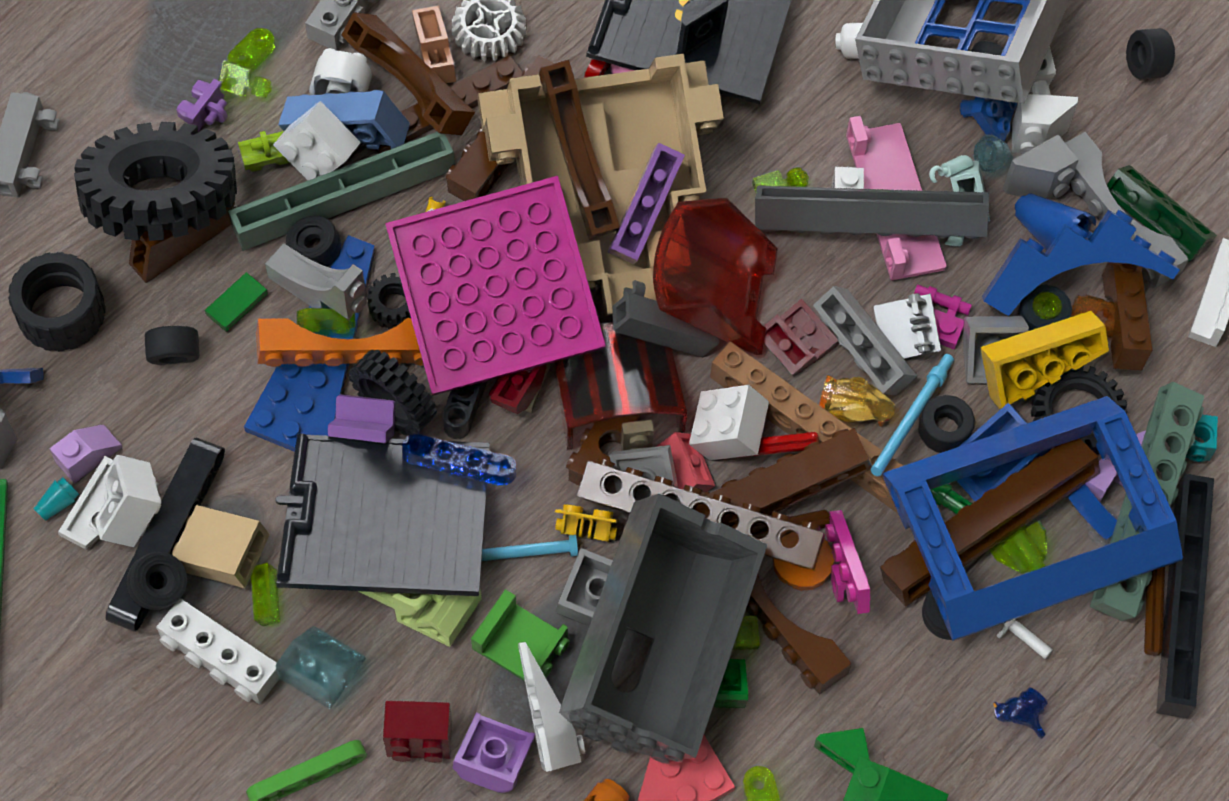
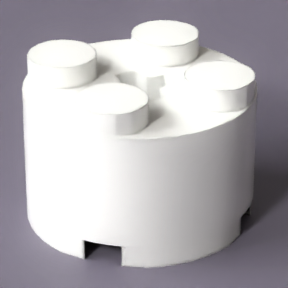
[309,48,372,95]

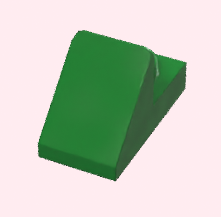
[714,659,748,708]

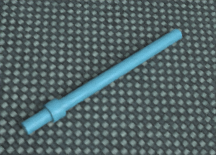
[871,354,954,476]

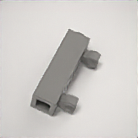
[0,92,60,198]

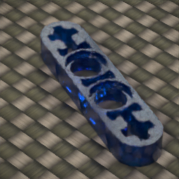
[402,434,516,485]

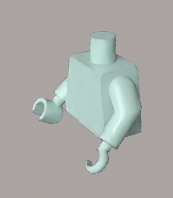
[929,155,990,246]

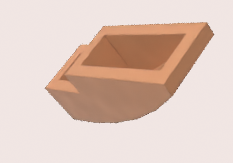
[412,5,456,83]

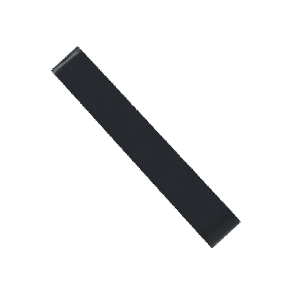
[105,437,225,632]

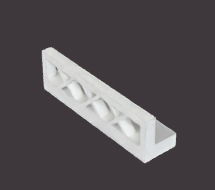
[1188,238,1229,347]

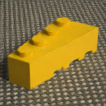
[980,311,1109,409]

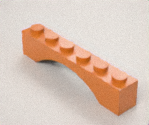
[256,318,424,367]

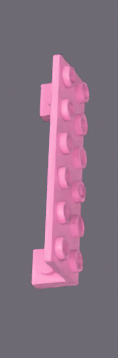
[846,116,946,281]

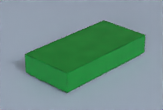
[205,272,268,332]

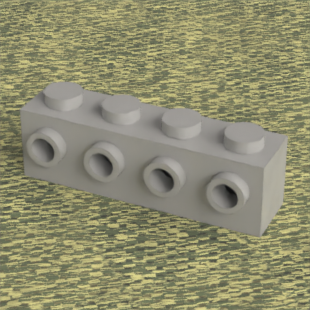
[305,0,375,51]
[813,286,917,395]

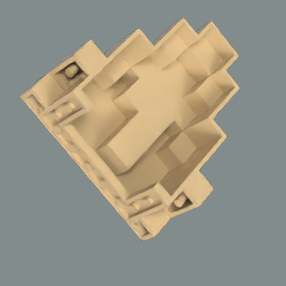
[477,54,724,317]

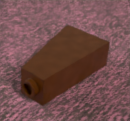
[129,201,236,283]

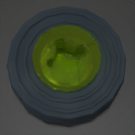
[1019,284,1072,330]

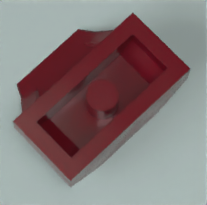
[489,364,547,414]

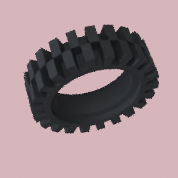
[349,350,437,437]
[1031,366,1127,455]

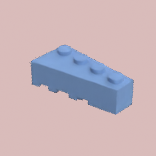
[278,90,410,149]

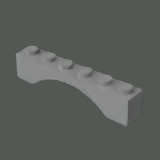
[1065,132,1188,288]

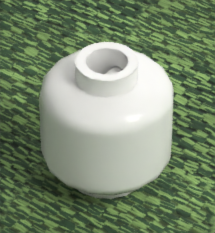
[836,23,863,59]

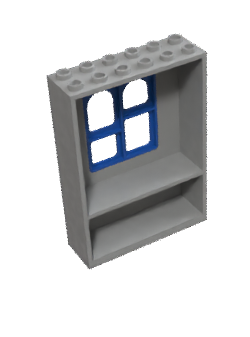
[855,0,1070,104]

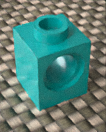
[1185,414,1218,462]

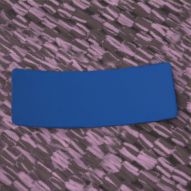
[1068,484,1117,540]

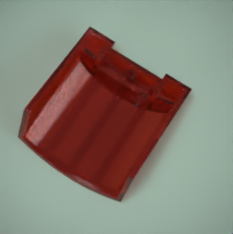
[653,198,778,355]

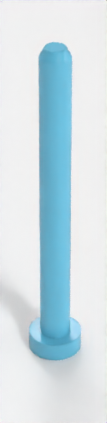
[482,535,578,561]

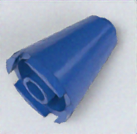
[1014,193,1096,251]

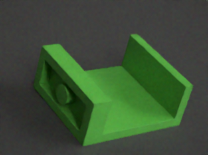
[471,589,570,681]

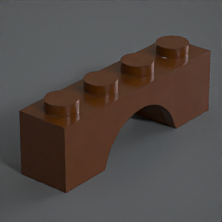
[1102,262,1153,371]

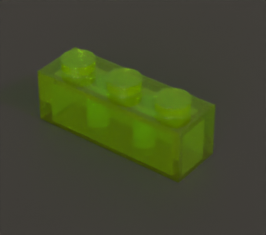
[251,563,280,626]

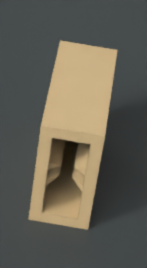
[172,505,270,588]

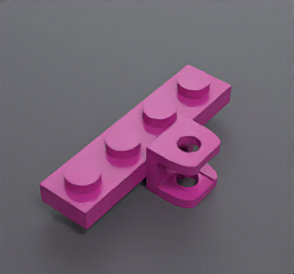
[825,510,870,614]

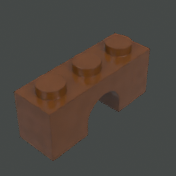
[566,396,642,486]

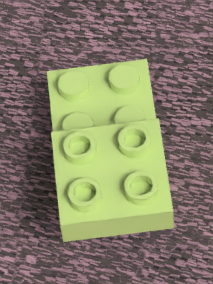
[358,589,482,647]

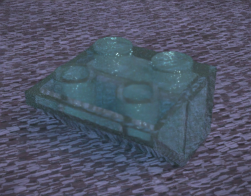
[275,626,366,710]

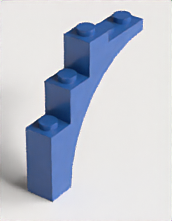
[982,209,1180,316]

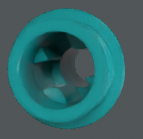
[33,477,79,521]

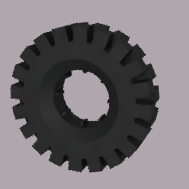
[74,122,237,241]

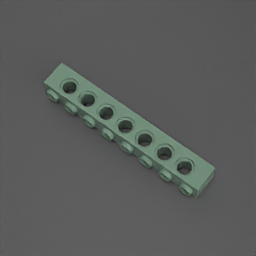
[1090,382,1205,621]

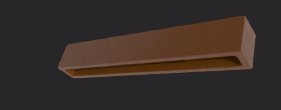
[880,438,1100,607]

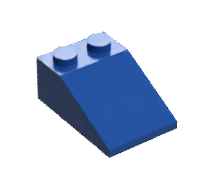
[957,403,1052,501]

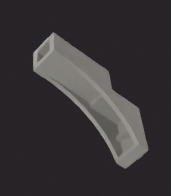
[265,243,367,320]

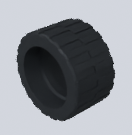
[8,252,106,352]

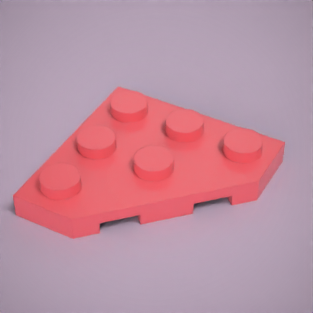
[638,735,735,801]

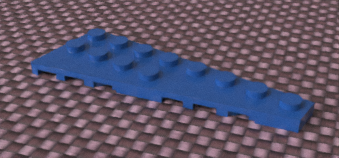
[244,235,375,451]

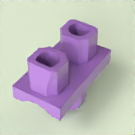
[176,79,228,132]

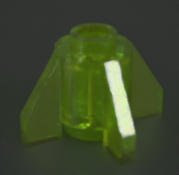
[990,520,1048,574]

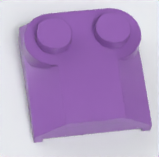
[453,712,535,793]

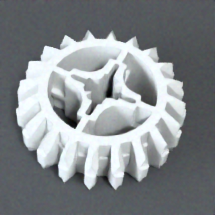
[452,0,526,62]

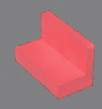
[655,432,715,492]

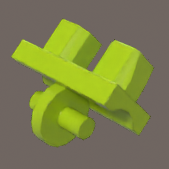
[238,131,289,172]

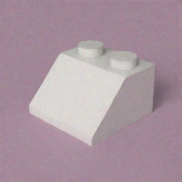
[1012,94,1078,154]

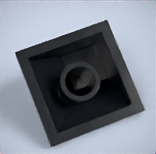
[677,0,729,57]

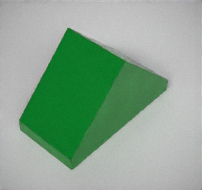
[814,728,870,774]

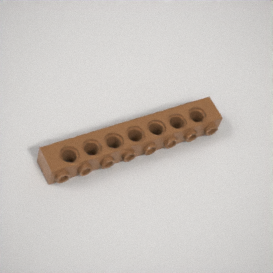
[710,342,903,513]

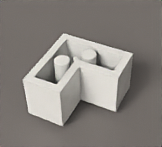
[95,455,161,547]

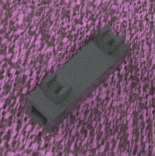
[612,280,719,357]

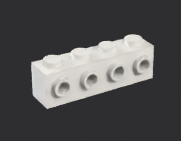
[156,598,283,704]

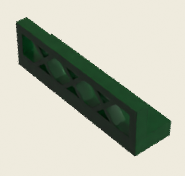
[1107,165,1217,262]

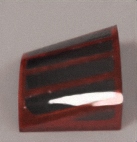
[554,322,687,450]

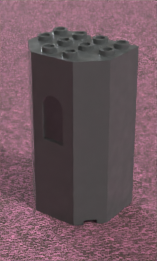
[559,493,767,764]

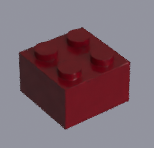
[383,701,452,763]

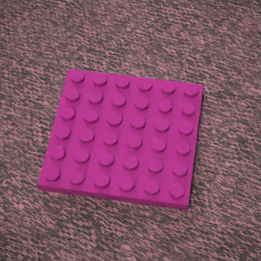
[385,176,606,396]

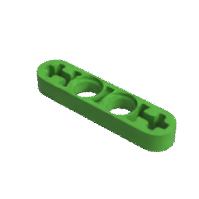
[246,740,367,801]

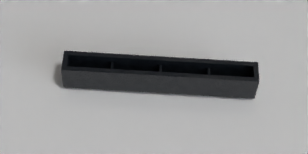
[1156,473,1214,719]

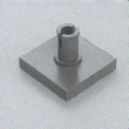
[609,445,680,513]

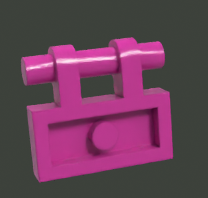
[914,284,972,349]

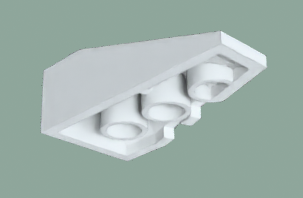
[518,642,585,772]

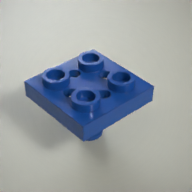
[960,96,1017,146]

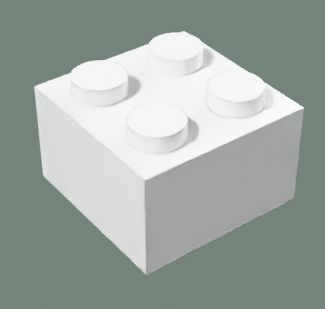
[273,101,361,180]
[689,385,769,461]

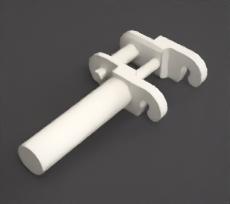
[997,619,1053,659]

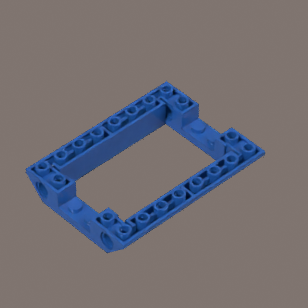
[882,396,1183,641]

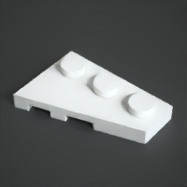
[58,456,159,549]

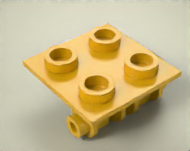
[555,504,619,542]

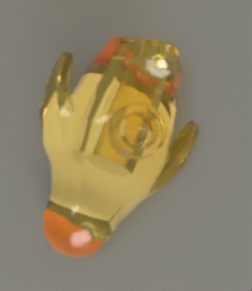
[819,375,895,427]

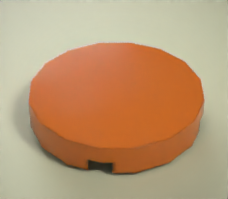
[773,532,834,591]

